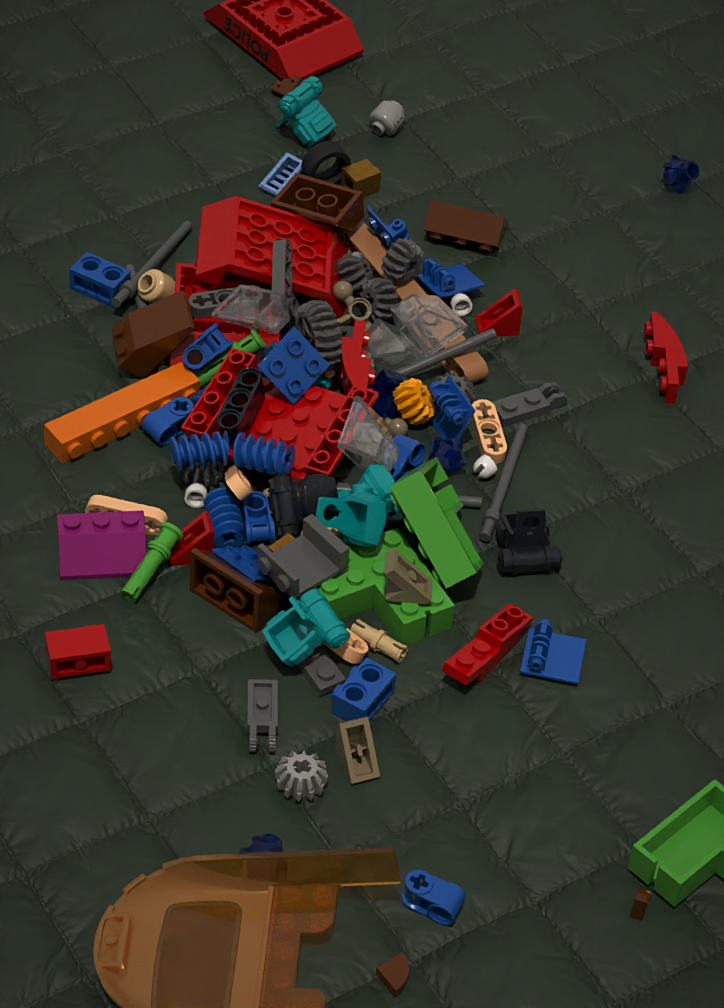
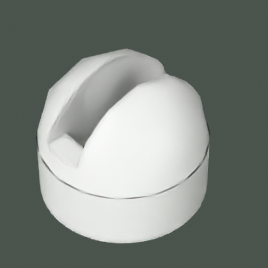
[450,293,472,316]
[473,454,497,479]
[184,483,208,508]

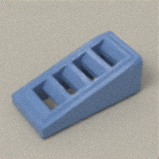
[259,152,304,197]

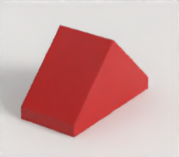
[475,288,523,336]
[168,511,214,566]

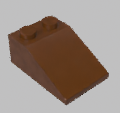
[111,290,195,379]

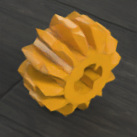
[393,378,436,426]

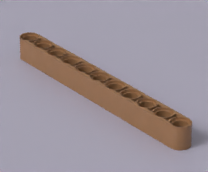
[330,220,488,383]

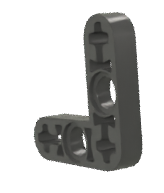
[272,239,300,331]

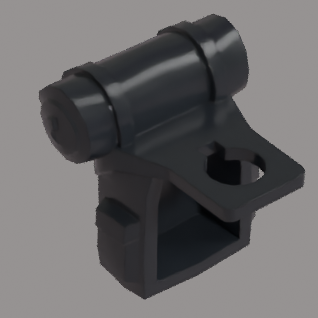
[268,474,339,538]
[496,508,563,575]

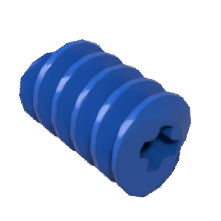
[169,430,230,471]
[233,432,295,475]
[203,487,245,548]

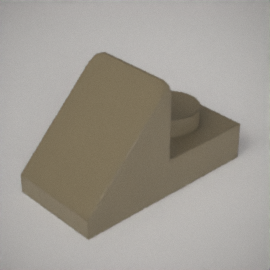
[384,548,432,604]

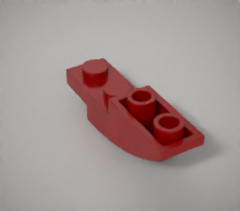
[644,311,688,404]
[339,320,375,396]
[442,603,533,686]

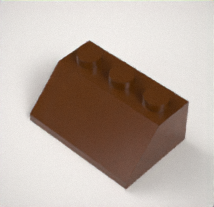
[270,173,365,231]
[424,200,508,252]
[189,548,280,633]

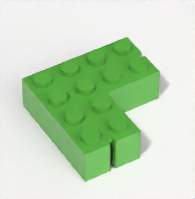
[390,456,484,589]
[314,528,455,645]
[627,779,724,907]

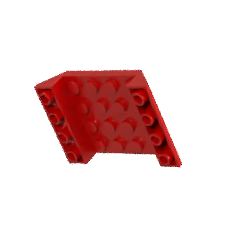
[194,196,348,319]
[181,348,379,482]

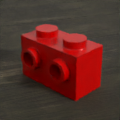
[45,624,111,679]

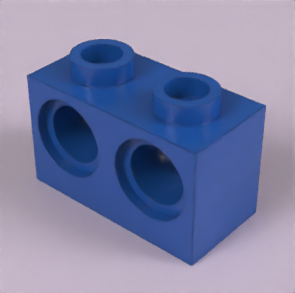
[69,252,131,308]
[331,657,397,722]

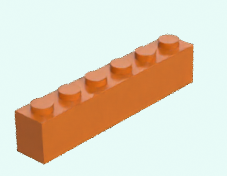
[44,362,200,464]

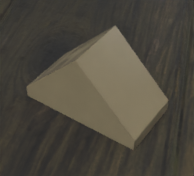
[335,716,380,784]

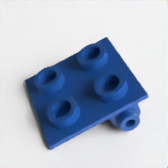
[366,206,410,250]
[416,258,485,298]
[257,326,330,405]
[429,375,476,452]
[212,545,276,589]
[520,619,587,684]

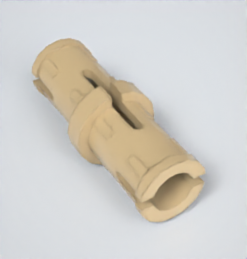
[350,619,409,663]

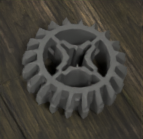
[295,300,343,373]

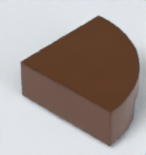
[270,76,303,97]
[630,887,652,921]
[376,952,409,996]

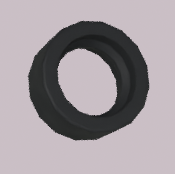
[301,141,351,185]

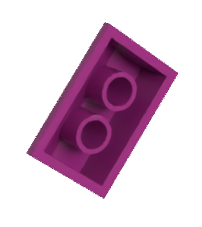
[57,510,146,580]

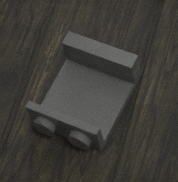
[256,514,350,599]

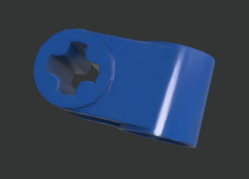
[182,322,233,370]
[141,397,193,446]
[379,434,426,482]
[242,491,275,546]
[401,870,466,925]

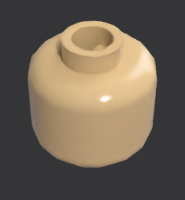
[137,269,175,304]

